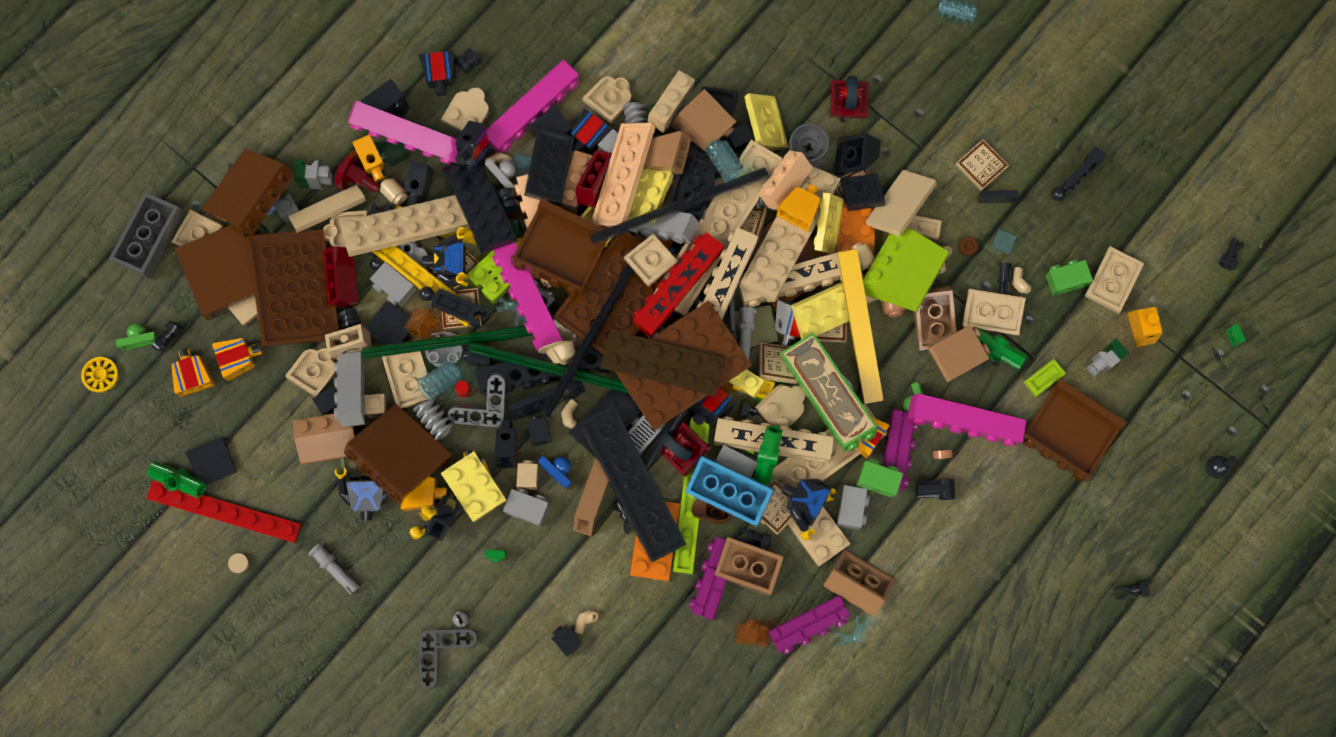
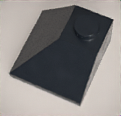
[834,133,881,175]

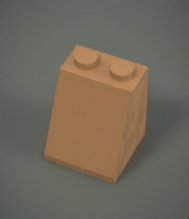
[671,89,736,152]
[928,324,990,382]

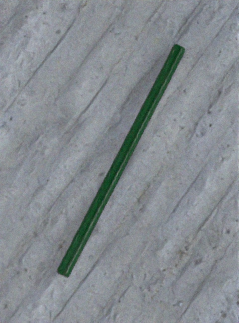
[362,325,533,359]
[470,342,630,394]

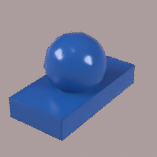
[538,456,572,490]

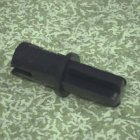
[997,262,1012,295]

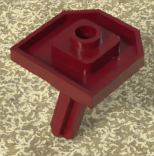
[334,151,380,193]

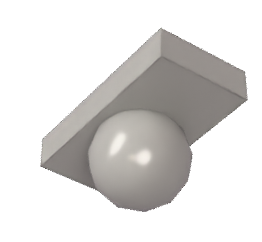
[485,158,516,188]

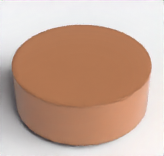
[933,450,953,459]

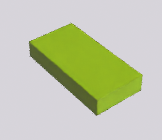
[1023,359,1066,397]

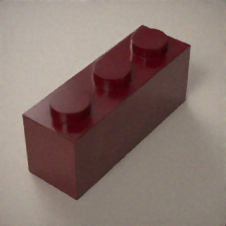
[575,150,612,208]
[323,246,359,308]

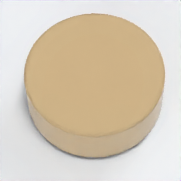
[228,553,249,574]

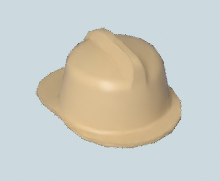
[538,340,576,365]

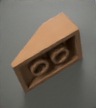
[913,286,956,350]
[715,537,783,596]

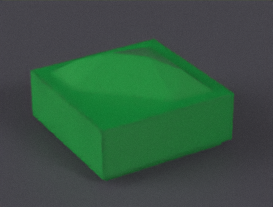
[1225,324,1246,348]
[485,549,507,562]

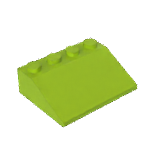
[863,228,949,312]

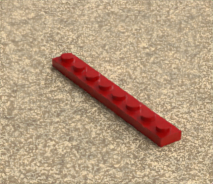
[146,480,302,544]

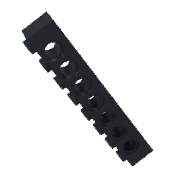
[475,346,609,396]

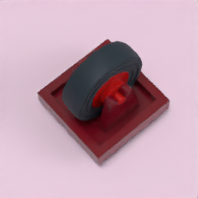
[830,76,869,119]
[659,422,711,477]

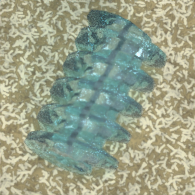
[936,0,977,26]
[706,140,744,181]
[418,362,463,400]

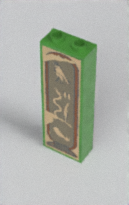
[781,333,877,452]

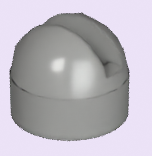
[453,611,469,627]

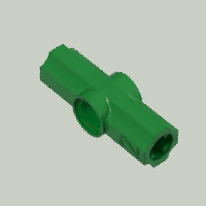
[977,328,1027,370]
[754,425,783,484]
[147,461,207,499]

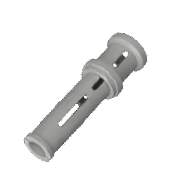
[738,307,757,360]
[308,542,360,595]

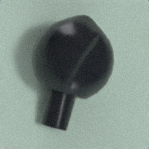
[1206,456,1237,479]

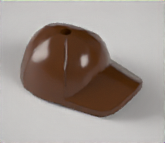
[691,499,733,524]

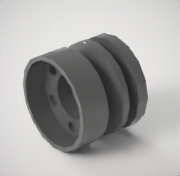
[788,124,829,168]

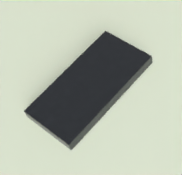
[524,126,574,206]

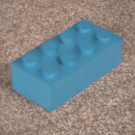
[685,456,776,526]

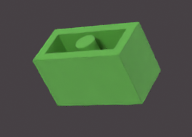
[1045,259,1093,296]
[856,459,903,498]

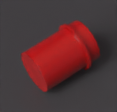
[455,380,471,398]

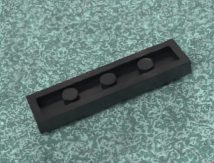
[508,379,585,420]

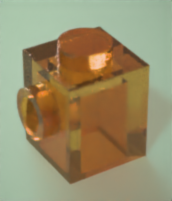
[405,308,438,339]
[736,620,768,647]

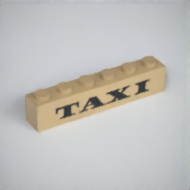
[697,227,759,319]
[737,250,848,308]
[714,417,834,464]

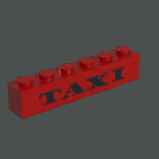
[632,232,724,338]

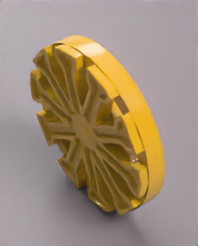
[81,357,119,393]

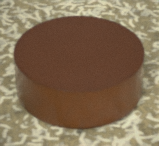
[958,237,978,257]

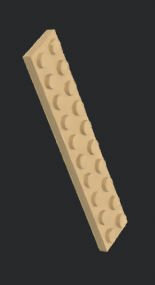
[653,140,783,316]

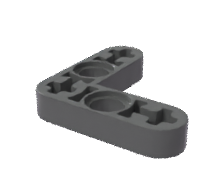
[448,372,506,427]
[419,629,478,689]

